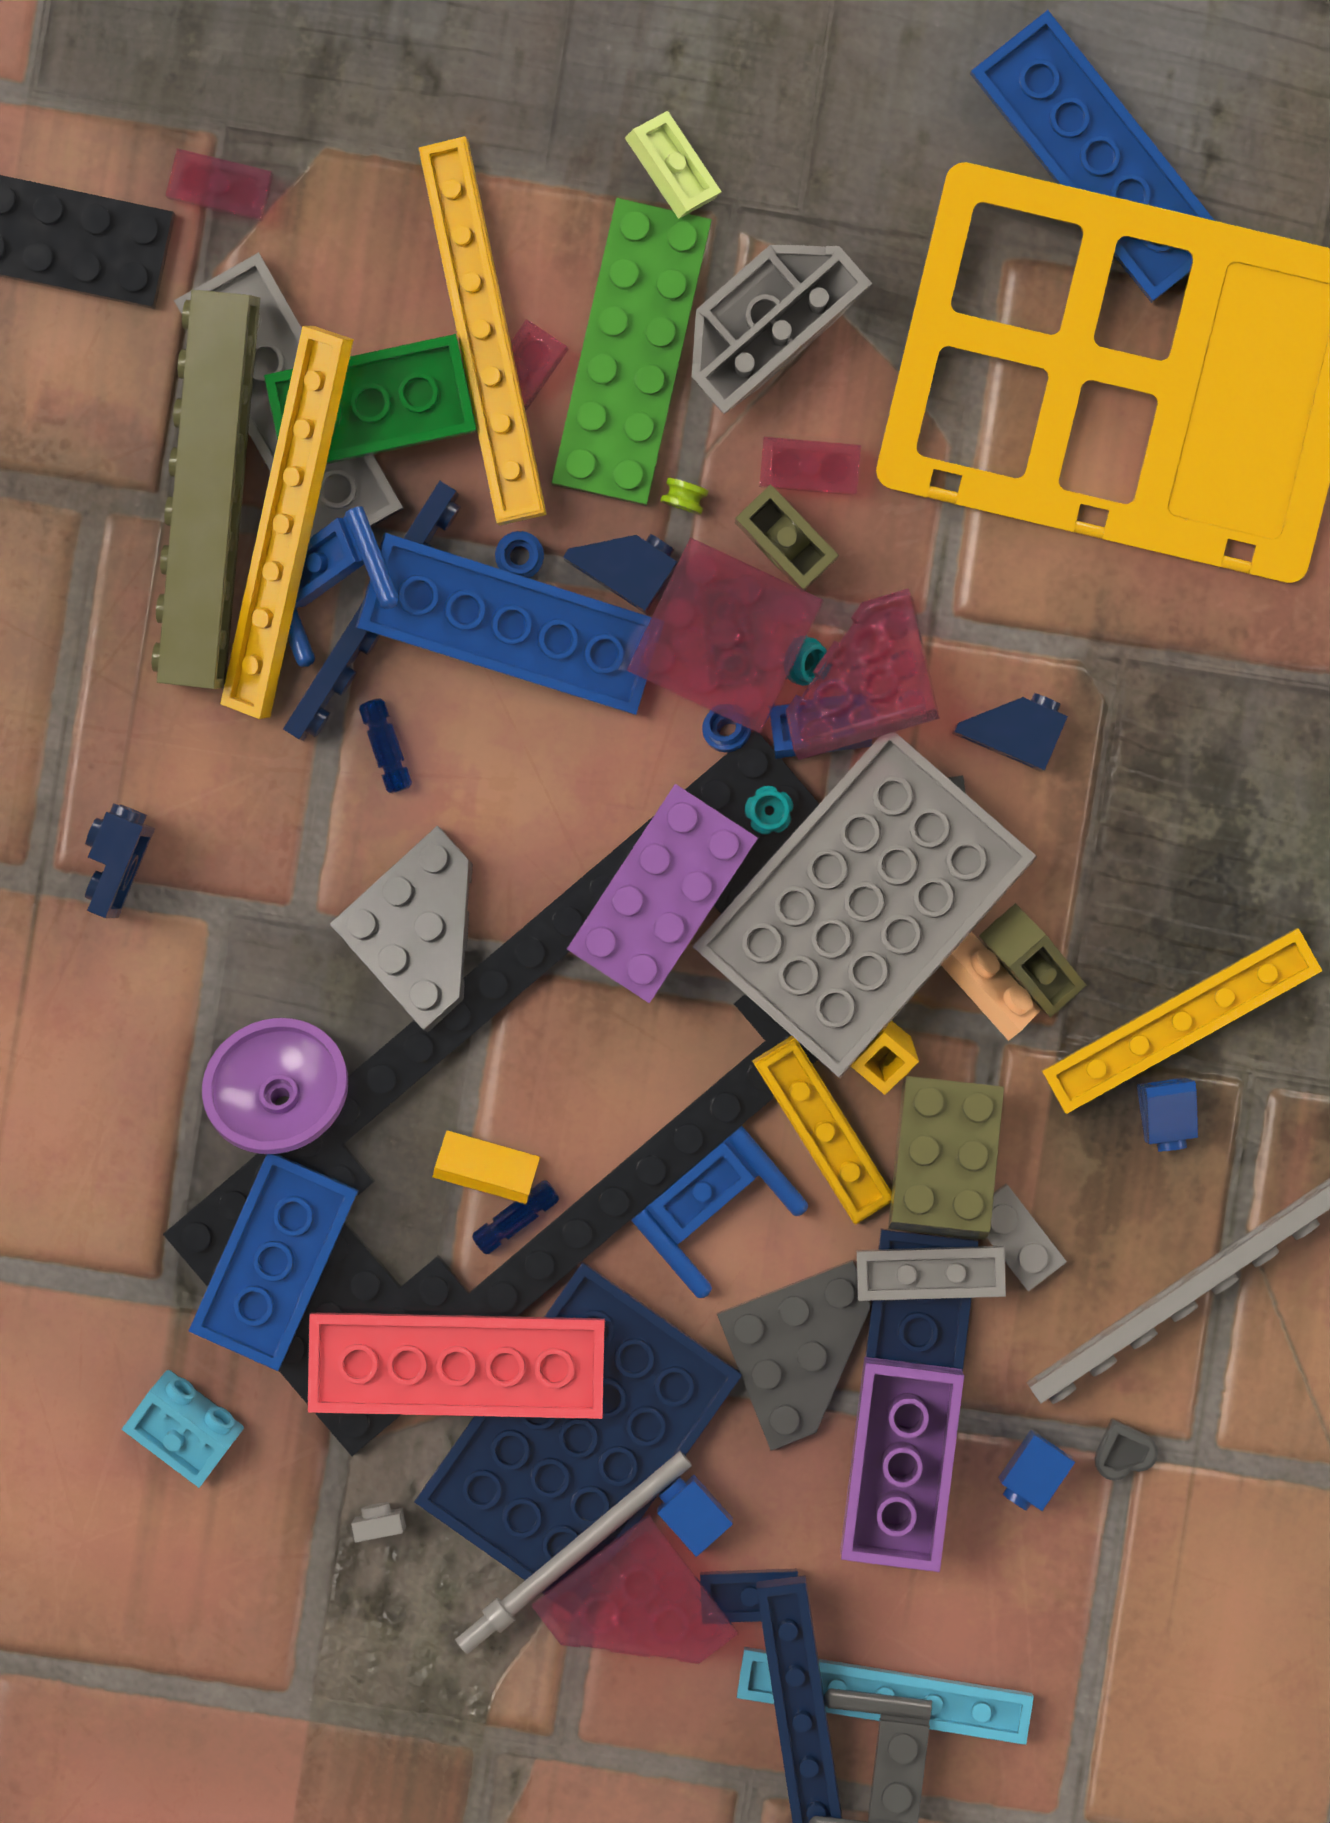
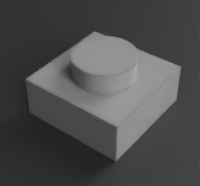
[351,1502,406,1543]

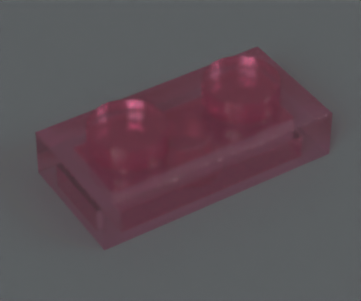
[165,148,273,222]
[511,319,569,412]
[759,437,861,496]

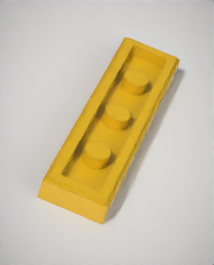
[752,1036,892,1225]

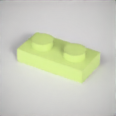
[625,111,722,219]

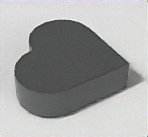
[1094,1418,1158,1481]

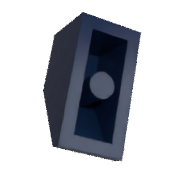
[563,534,678,614]
[952,693,1068,772]

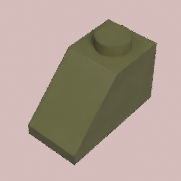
[979,903,1087,1018]

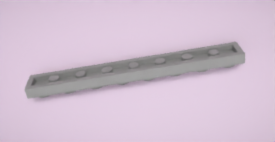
[1026,1178,1330,1404]

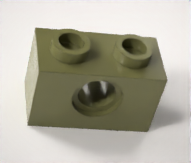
[735,484,839,593]

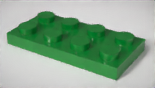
[264,334,477,464]

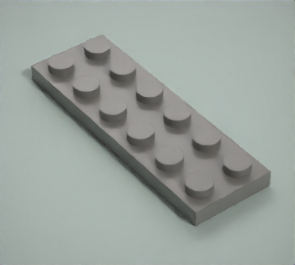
[174,252,404,537]

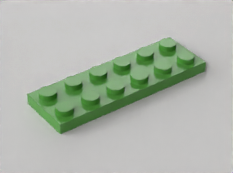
[552,198,712,506]

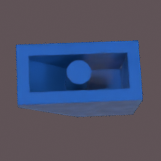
[1137,1077,1198,1152]

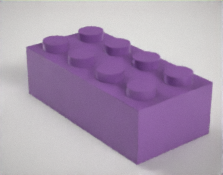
[567,784,758,1003]
[840,1357,964,1572]

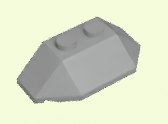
[692,245,872,414]

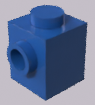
[998,1429,1075,1511]
[657,1474,733,1557]

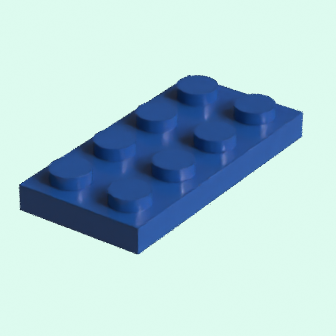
[189,1154,359,1371]

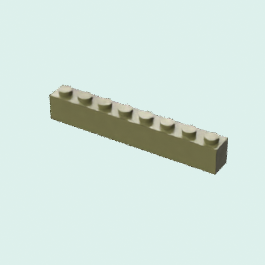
[151,289,260,689]

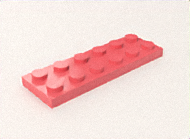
[308,1312,605,1419]

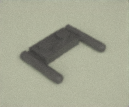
[809,1688,932,1823]

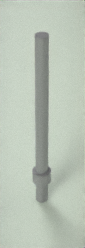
[455,1451,692,1654]

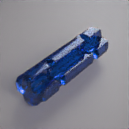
[359,698,412,793]
[472,1180,559,1254]

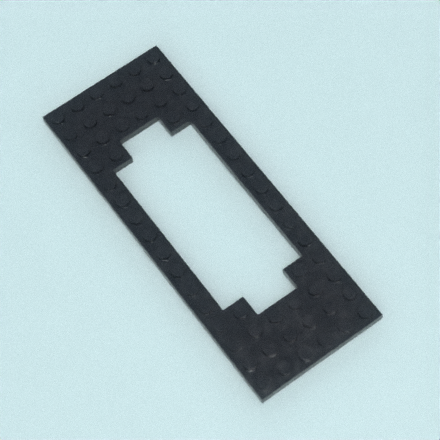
[163,729,819,1456]

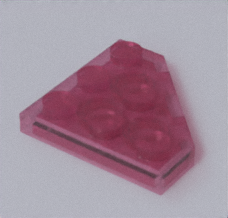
[786,588,940,760]
[531,1514,738,1664]

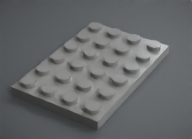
[693,726,1037,1078]

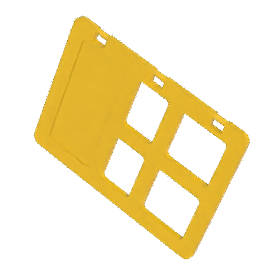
[876,162,1330,583]

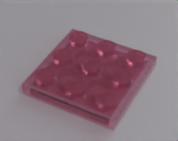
[627,537,824,734]

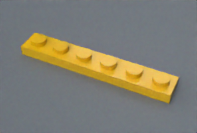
[1041,928,1322,1114]

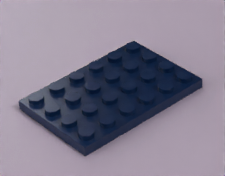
[414,1262,742,1615]

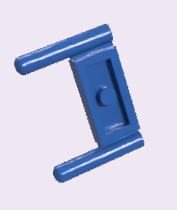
[288,506,399,667]
[631,1126,808,1298]

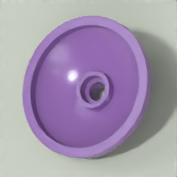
[202,1018,348,1154]

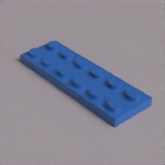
[970,10,1215,303]
[355,533,665,715]

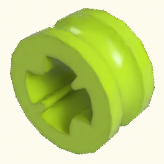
[660,478,709,515]

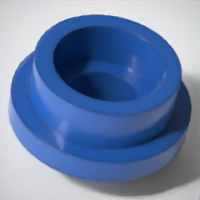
[495,531,544,578]
[702,704,752,752]

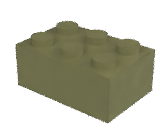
[888,1076,1004,1240]

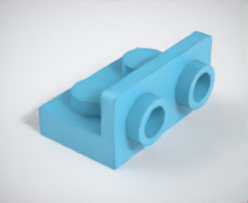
[121,1370,244,1488]

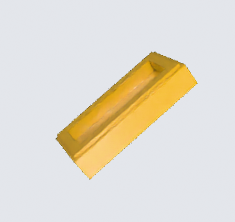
[432,1130,540,1204]

